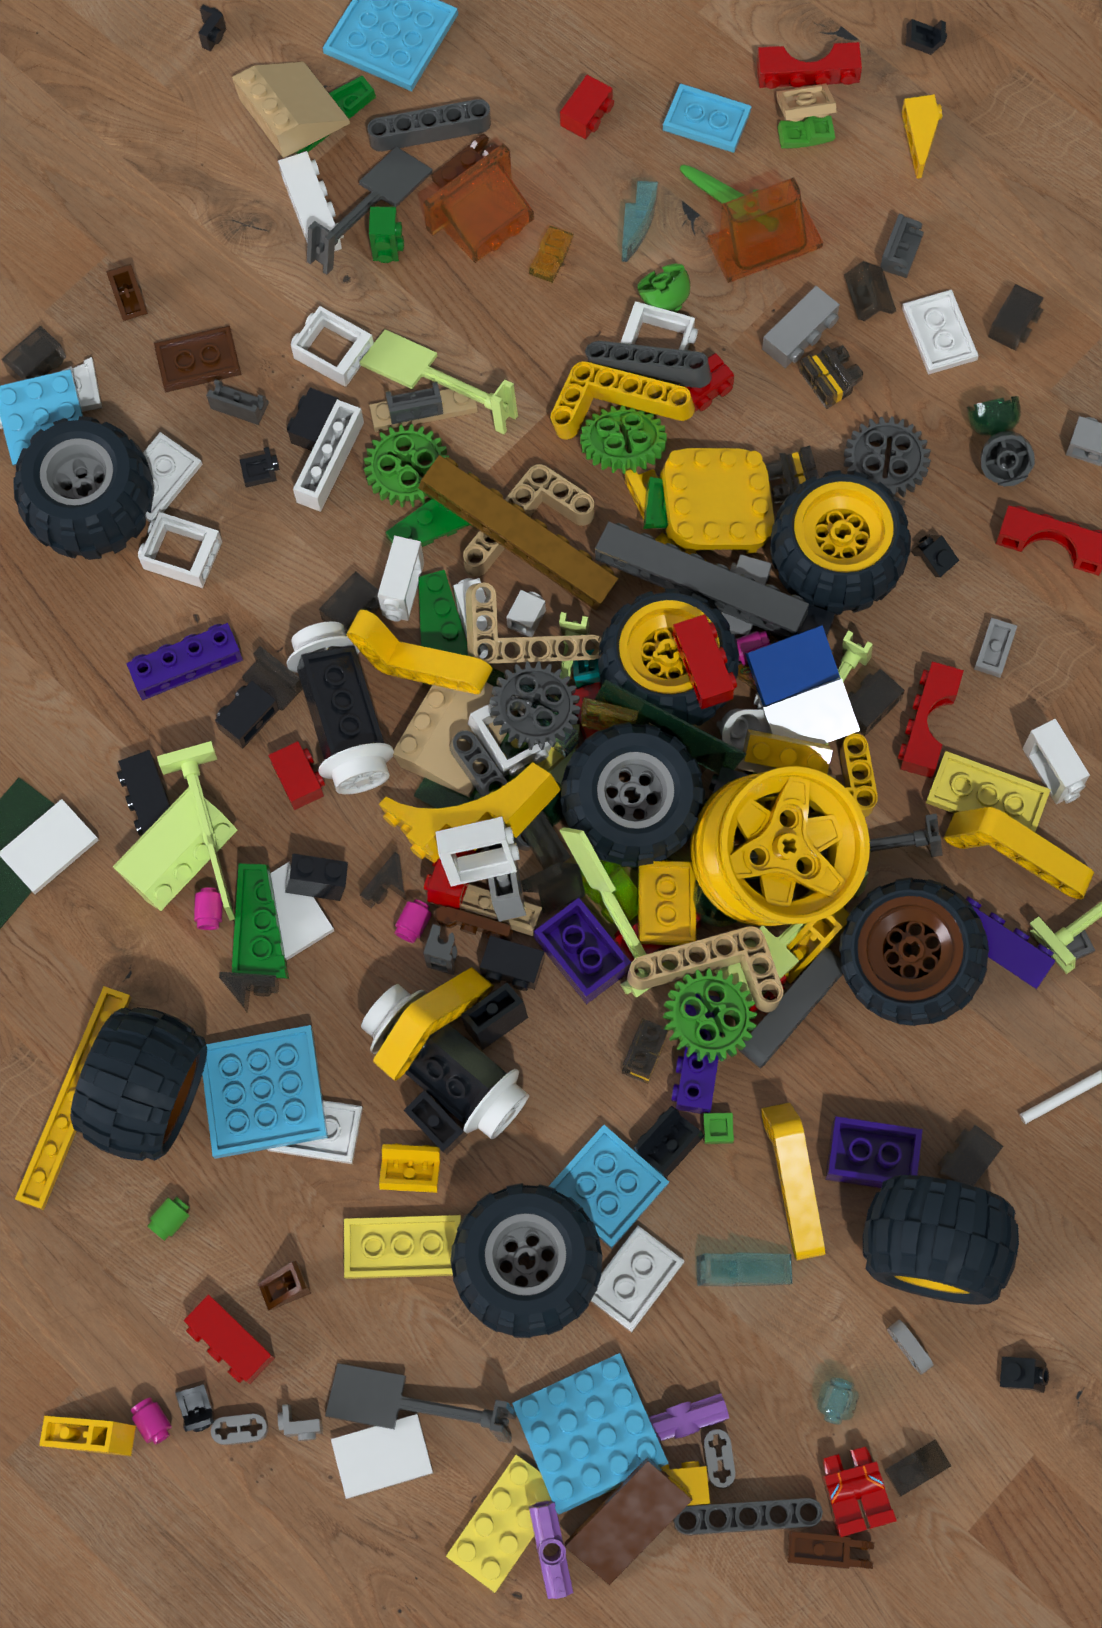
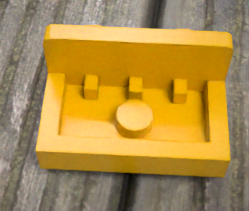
[379,1143,440,1193]

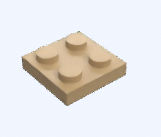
[776,83,836,122]

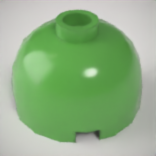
[637,264,691,312]

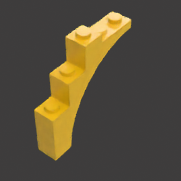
[379,762,561,863]

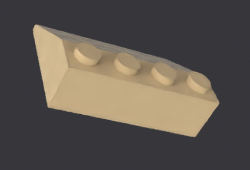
[232,62,350,158]
[393,682,519,797]

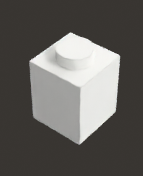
[506,590,546,637]

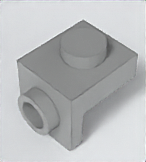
[278,1404,323,1441]

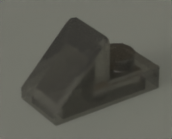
[360,852,406,908]
[219,972,279,1013]
[884,1439,951,1497]

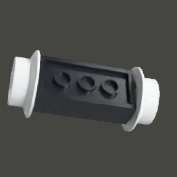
[286,621,394,794]
[361,984,529,1139]

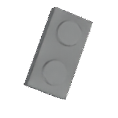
[974,618,1017,678]

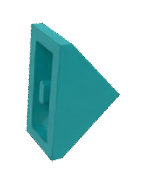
[573,649,603,689]

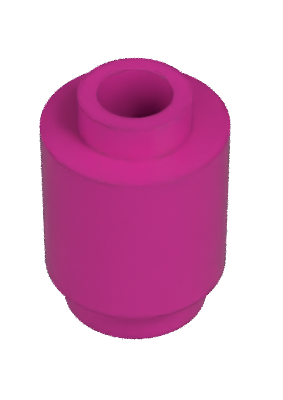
[736,631,771,665]
[194,888,223,930]
[394,899,432,943]
[130,1397,172,1445]

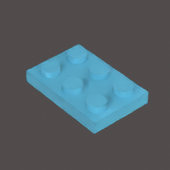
[663,83,752,153]

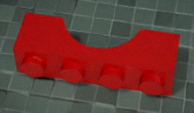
[757,42,862,89]
[996,505,1102,576]
[898,661,964,778]

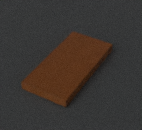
[565,1457,693,1585]

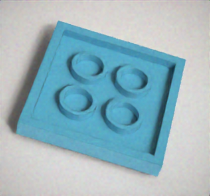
[0,369,83,466]
[548,1125,669,1249]

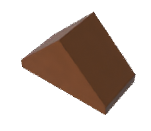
[106,264,148,321]
[258,1261,311,1311]

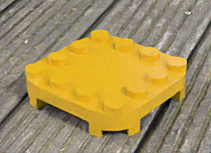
[660,448,775,554]

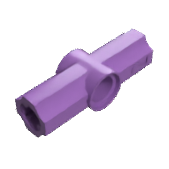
[649,1394,729,1442]
[529,1501,573,1599]

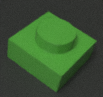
[703,1113,734,1144]

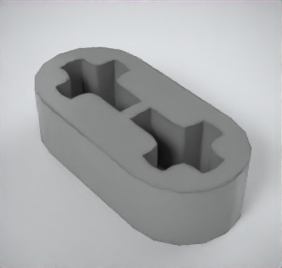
[887,1320,934,1375]
[210,1414,269,1445]
[704,1429,735,1488]

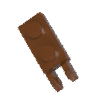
[432,133,500,196]
[434,906,514,941]
[787,1531,874,1569]

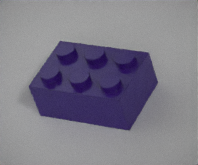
[534,898,631,1005]
[825,1116,923,1188]

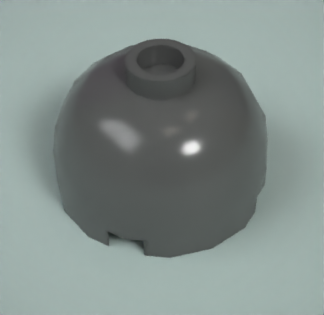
[980,431,1035,487]

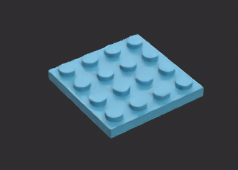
[323,0,458,92]
[202,1025,328,1159]
[512,1353,669,1515]

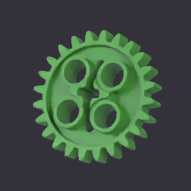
[580,406,667,474]
[364,424,449,508]
[663,968,757,1063]

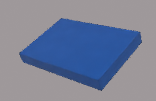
[745,625,840,706]

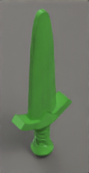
[680,165,779,231]

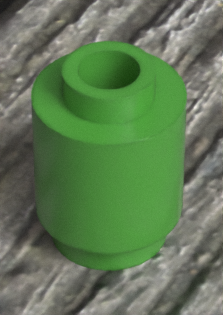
[147,1196,190,1241]

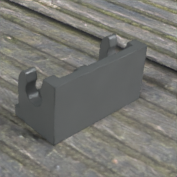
[880,214,924,278]
[206,379,269,425]
[385,382,444,424]
[423,924,458,975]

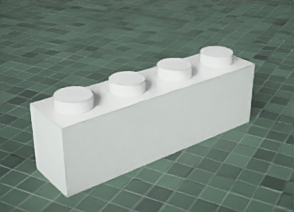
[278,151,344,251]
[293,400,364,512]

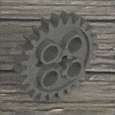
[844,416,931,500]
[489,661,580,750]

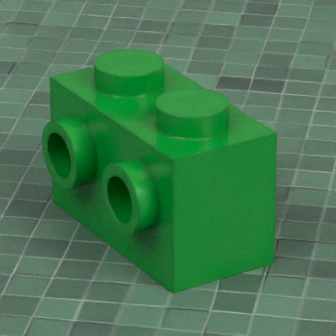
[369,207,404,263]

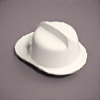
[716,708,772,752]

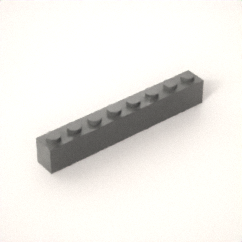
[595,521,809,638]

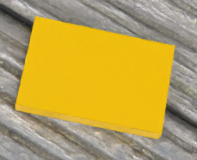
[638,861,696,945]

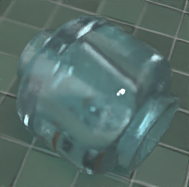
[816,1377,859,1425]

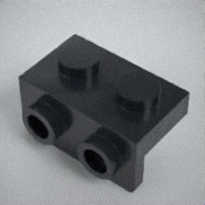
[634,1106,704,1178]

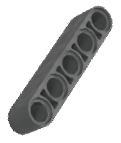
[367,99,491,151]
[585,341,712,388]
[450,731,542,851]
[738,947,843,1069]
[673,1498,823,1536]

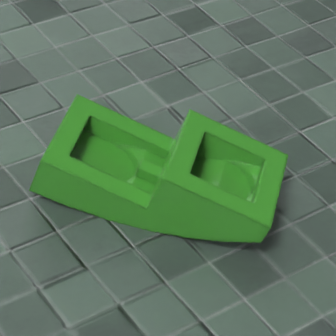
[777,116,835,149]

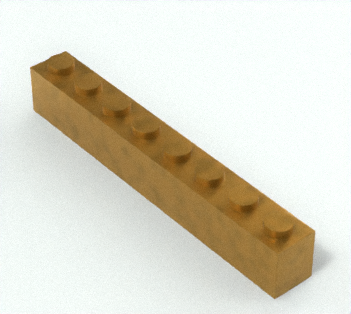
[418,455,618,610]

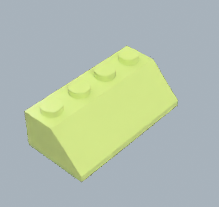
[113,787,237,911]

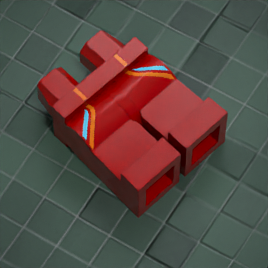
[822,1446,897,1537]

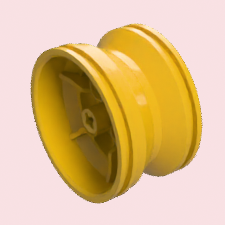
[691,766,870,926]

